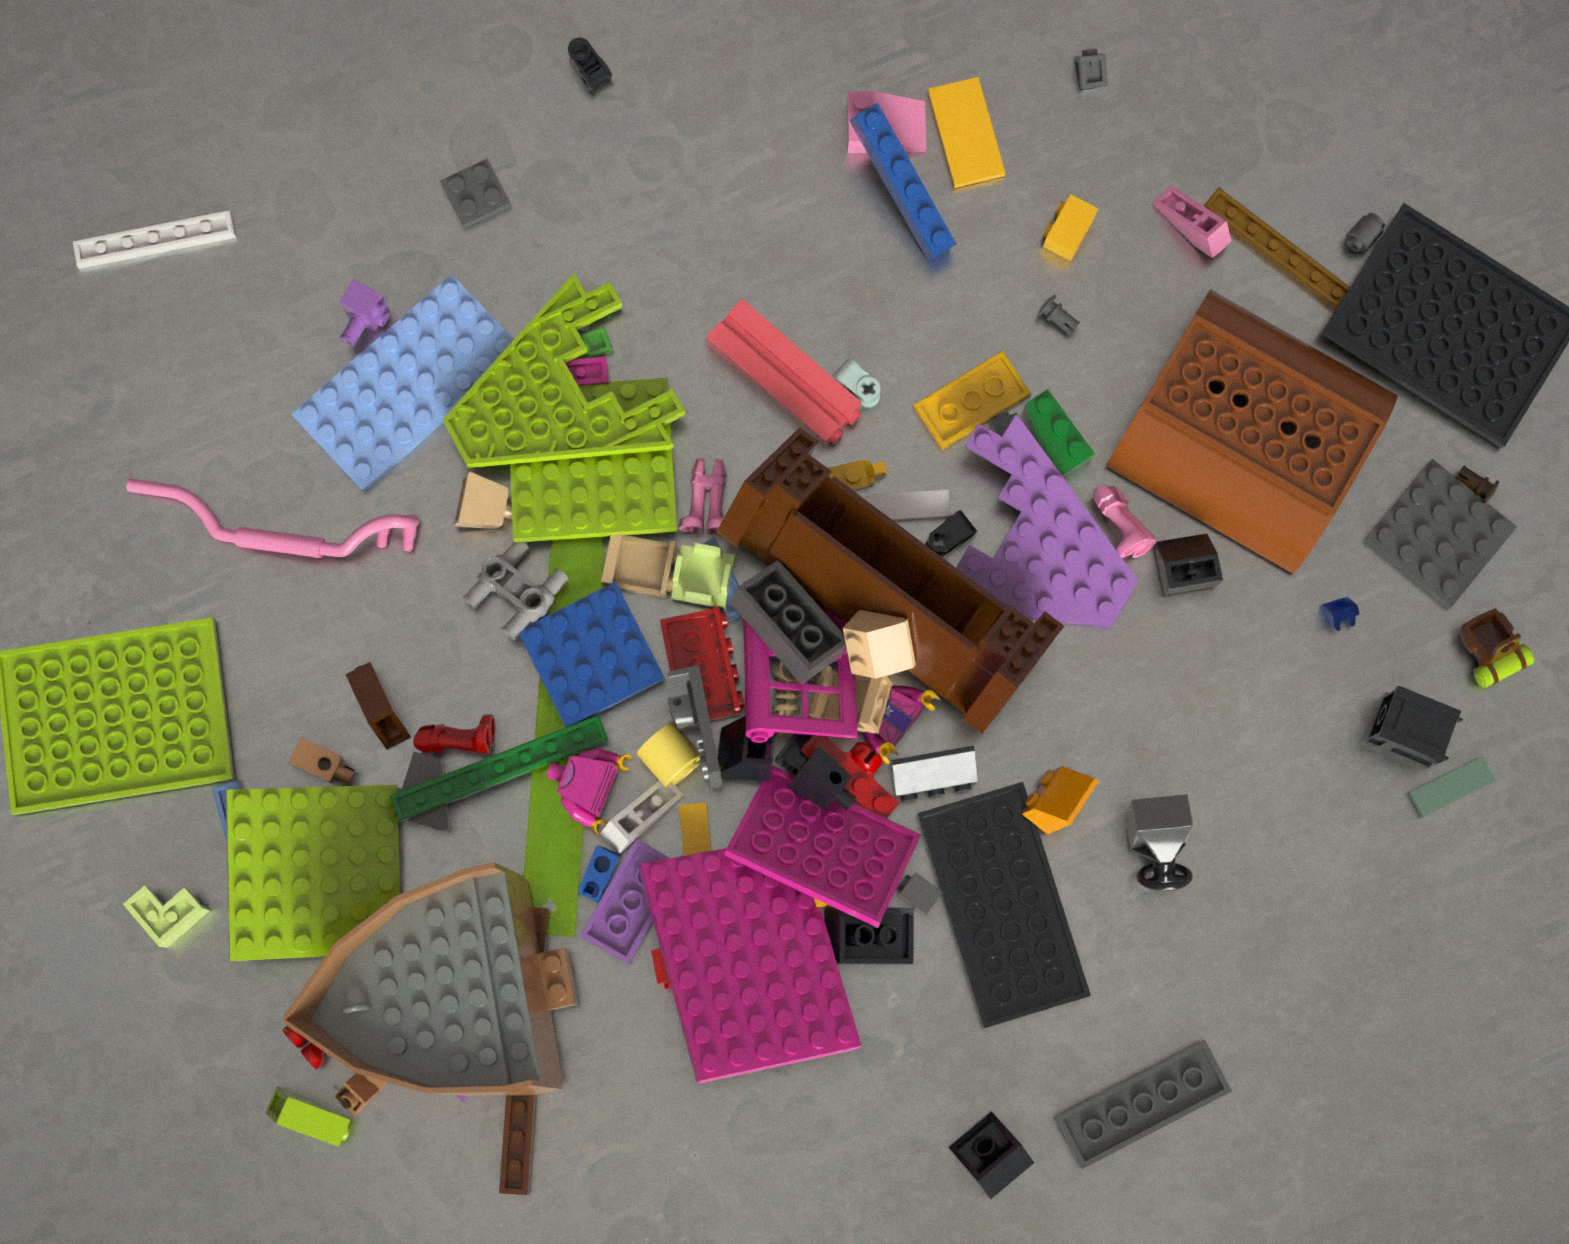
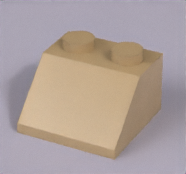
[843,610,916,679]

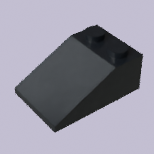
[824,907,914,964]

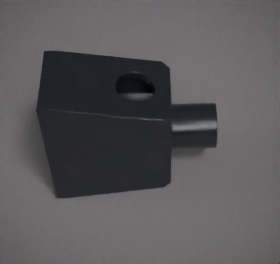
[788,747,857,810]

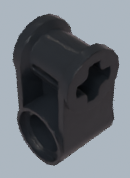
[568,37,612,91]
[925,510,978,557]

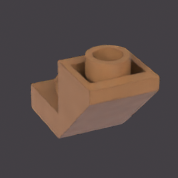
[335,1073,387,1116]

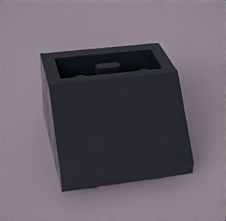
[1154,533,1223,595]
[717,716,776,781]

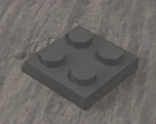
[440,158,511,229]

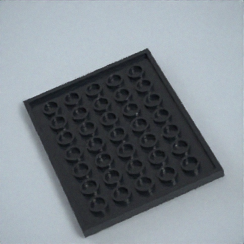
[1320,203,1569,448]

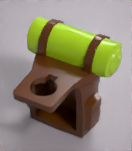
[1460,608,1534,688]

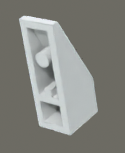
[600,781,684,855]

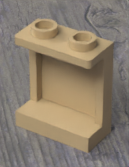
[601,534,680,599]
[809,666,893,734]

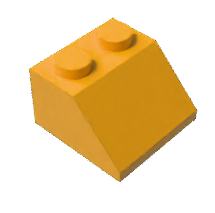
[1022,766,1099,834]

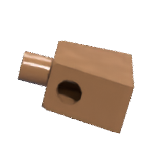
[288,737,355,784]

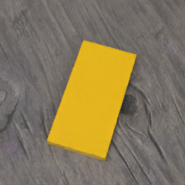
[927,77,1005,188]
[913,350,1032,451]

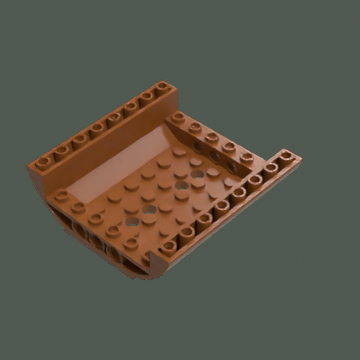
[1106,289,1398,574]

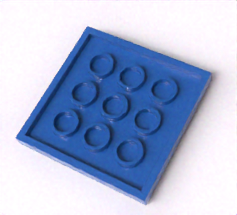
[519,581,665,727]

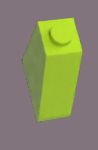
[265,1087,351,1147]

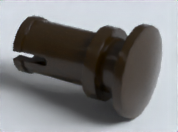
[1455,465,1499,504]

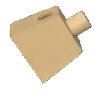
[454,472,512,529]

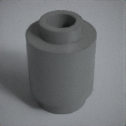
[1346,213,1385,252]

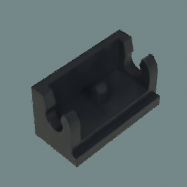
[775,715,828,776]

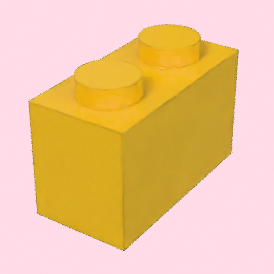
[1042,194,1099,261]

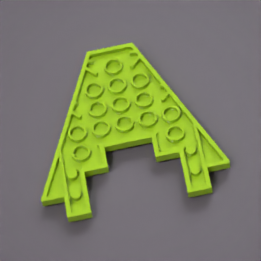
[442,273,686,468]

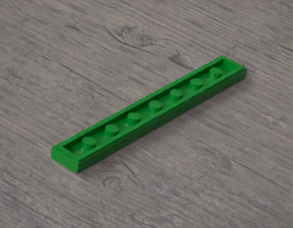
[389,715,609,822]

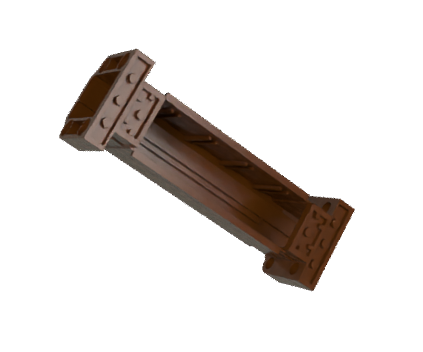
[717,427,1064,734]

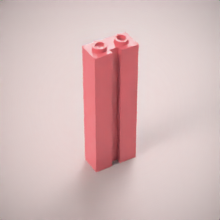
[706,299,862,448]

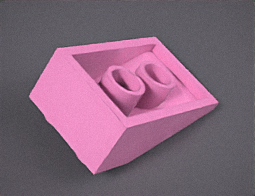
[847,91,926,153]

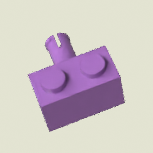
[340,279,390,346]

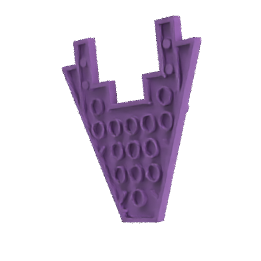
[956,415,1138,628]

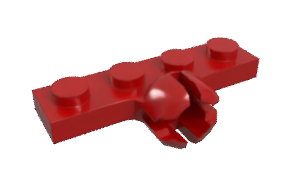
[799,735,900,818]

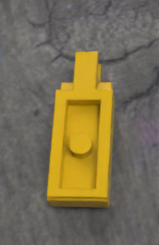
[828,460,887,491]

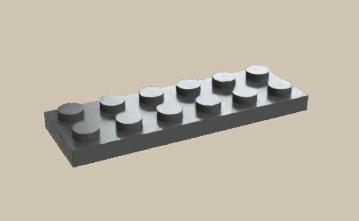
[1055,1040,1232,1169]

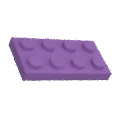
[580,839,669,964]

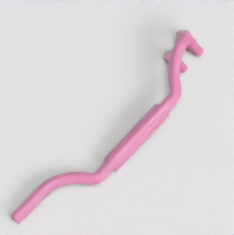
[127,479,419,558]

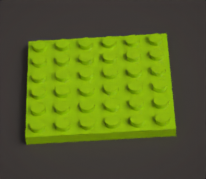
[510,378,677,543]
[226,785,400,961]

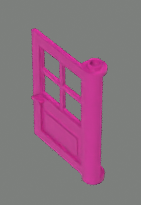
[743,580,858,743]

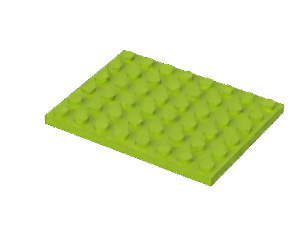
[0,617,235,815]

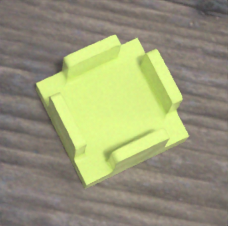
[671,543,735,609]

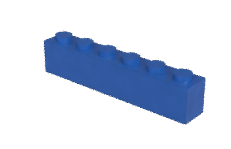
[850,103,956,260]

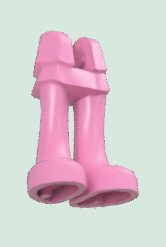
[679,458,727,535]
[1093,485,1156,558]

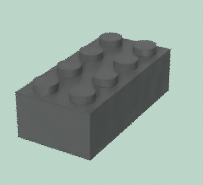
[730,560,847,685]

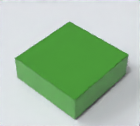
[580,326,614,358]

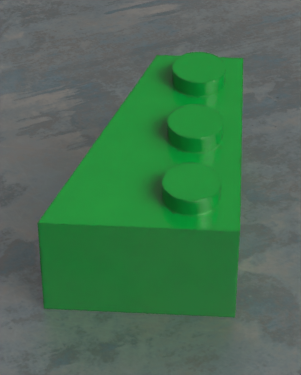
[1023,389,1095,479]

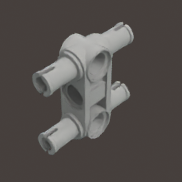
[462,542,569,640]

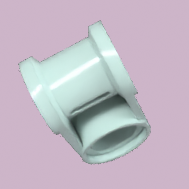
[832,358,881,408]

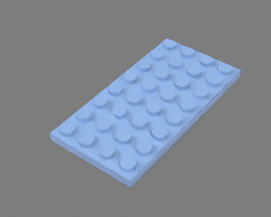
[291,274,514,493]

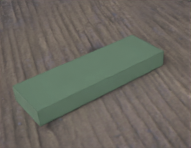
[1408,756,1496,818]

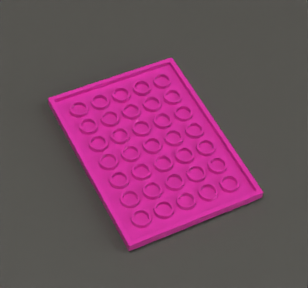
[639,848,862,1084]

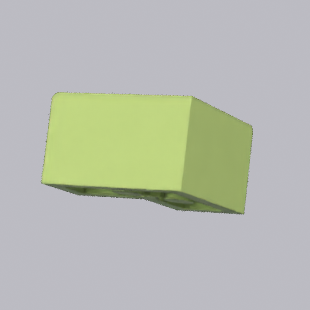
[123,885,210,948]

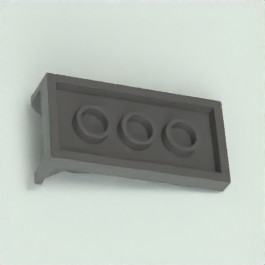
[668,665,723,789]

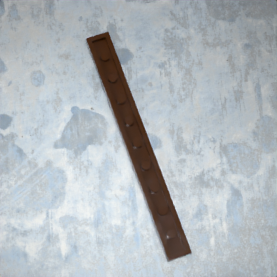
[499,907,549,1195]

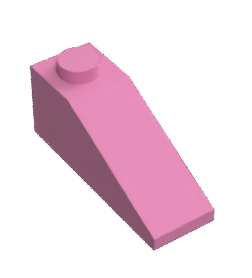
[1153,185,1232,258]

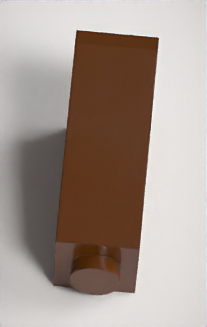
[345,662,411,750]

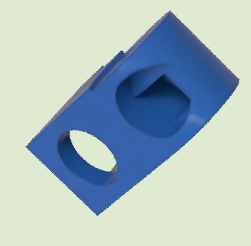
[578,845,622,902]

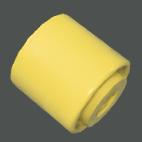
[636,722,702,787]

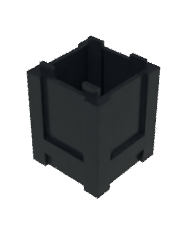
[1366,685,1463,768]

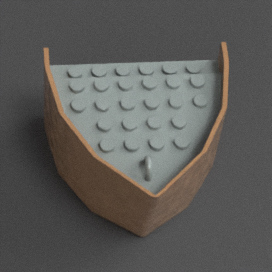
[283,862,578,1096]

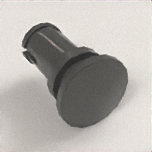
[1038,295,1080,335]

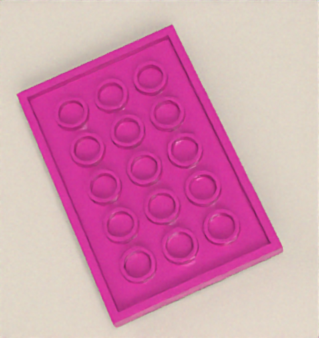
[724,765,921,928]

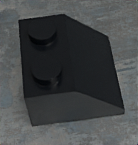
[948,1112,1034,1199]

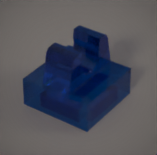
[1322,597,1360,631]

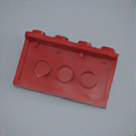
[660,605,745,721]

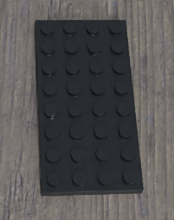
[917,782,1091,1029]

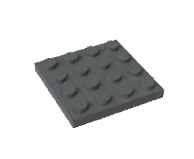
[1364,459,1517,609]

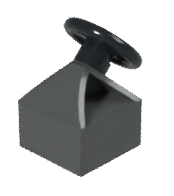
[1125,794,1193,891]

